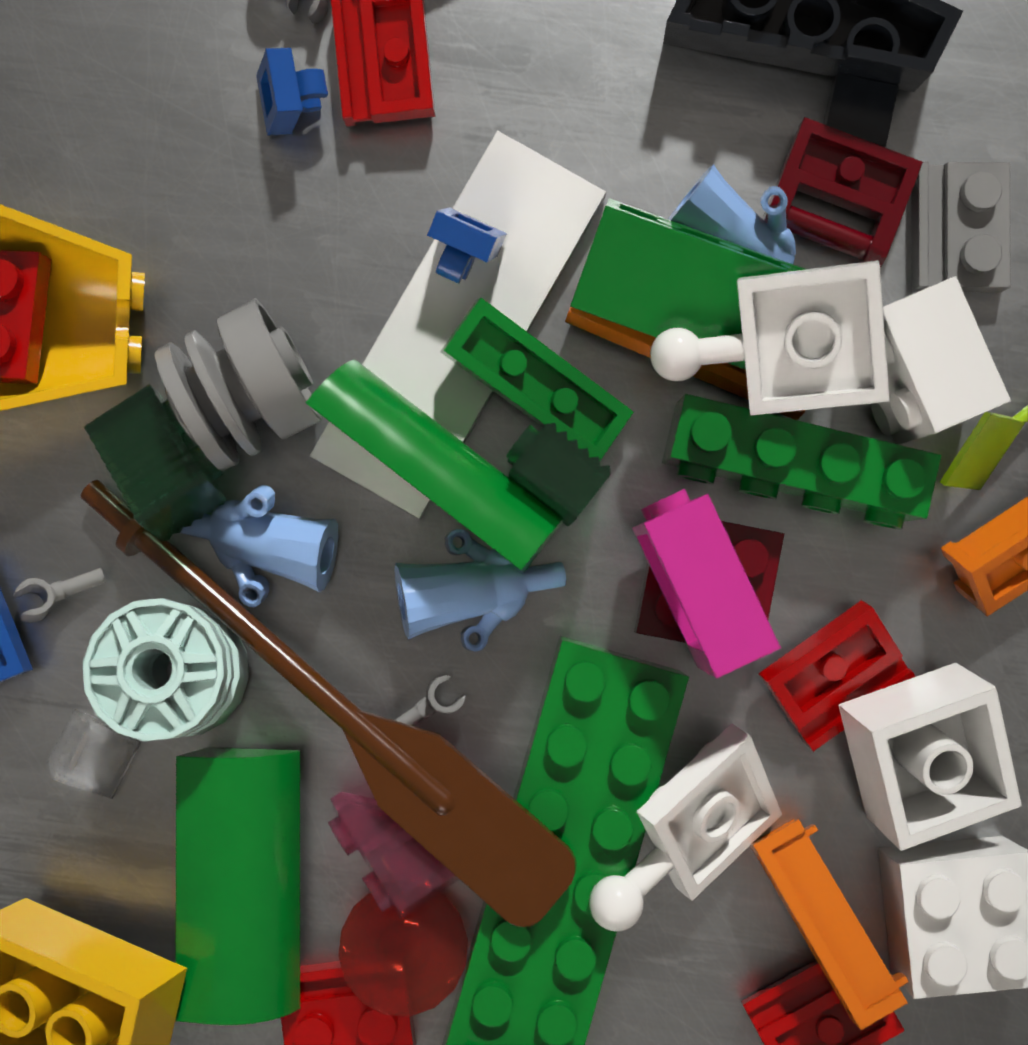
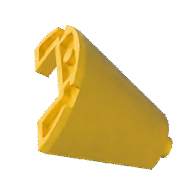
[0,204,145,411]

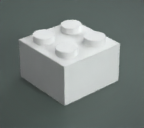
[872,276,1011,445]
[838,663,1022,851]
[878,836,1028,999]

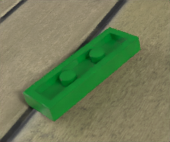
[440,298,634,464]

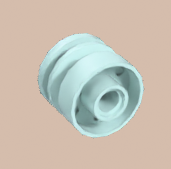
[83,598,249,741]

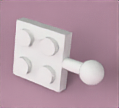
[650,261,889,416]
[589,723,782,931]

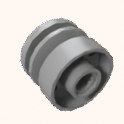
[154,298,321,471]

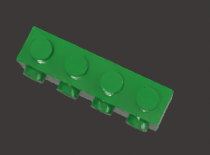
[662,393,942,530]

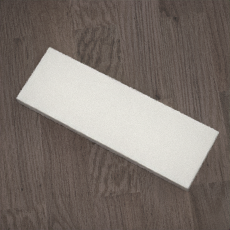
[310,130,606,519]

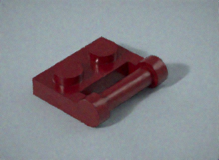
[762,117,923,268]

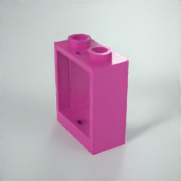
[632,489,781,678]

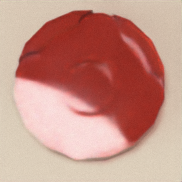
[338,881,468,1017]

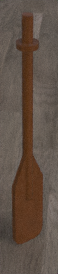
[80,480,577,927]

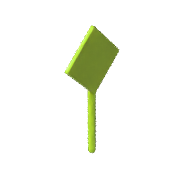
[940,405,1028,490]

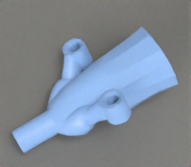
[668,164,796,264]
[169,485,339,607]
[394,529,566,651]

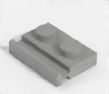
[912,162,1011,293]

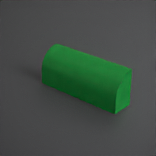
[570,198,806,370]
[305,360,564,572]
[175,747,300,1025]

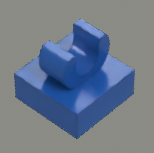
[256,48,328,136]
[427,207,507,283]

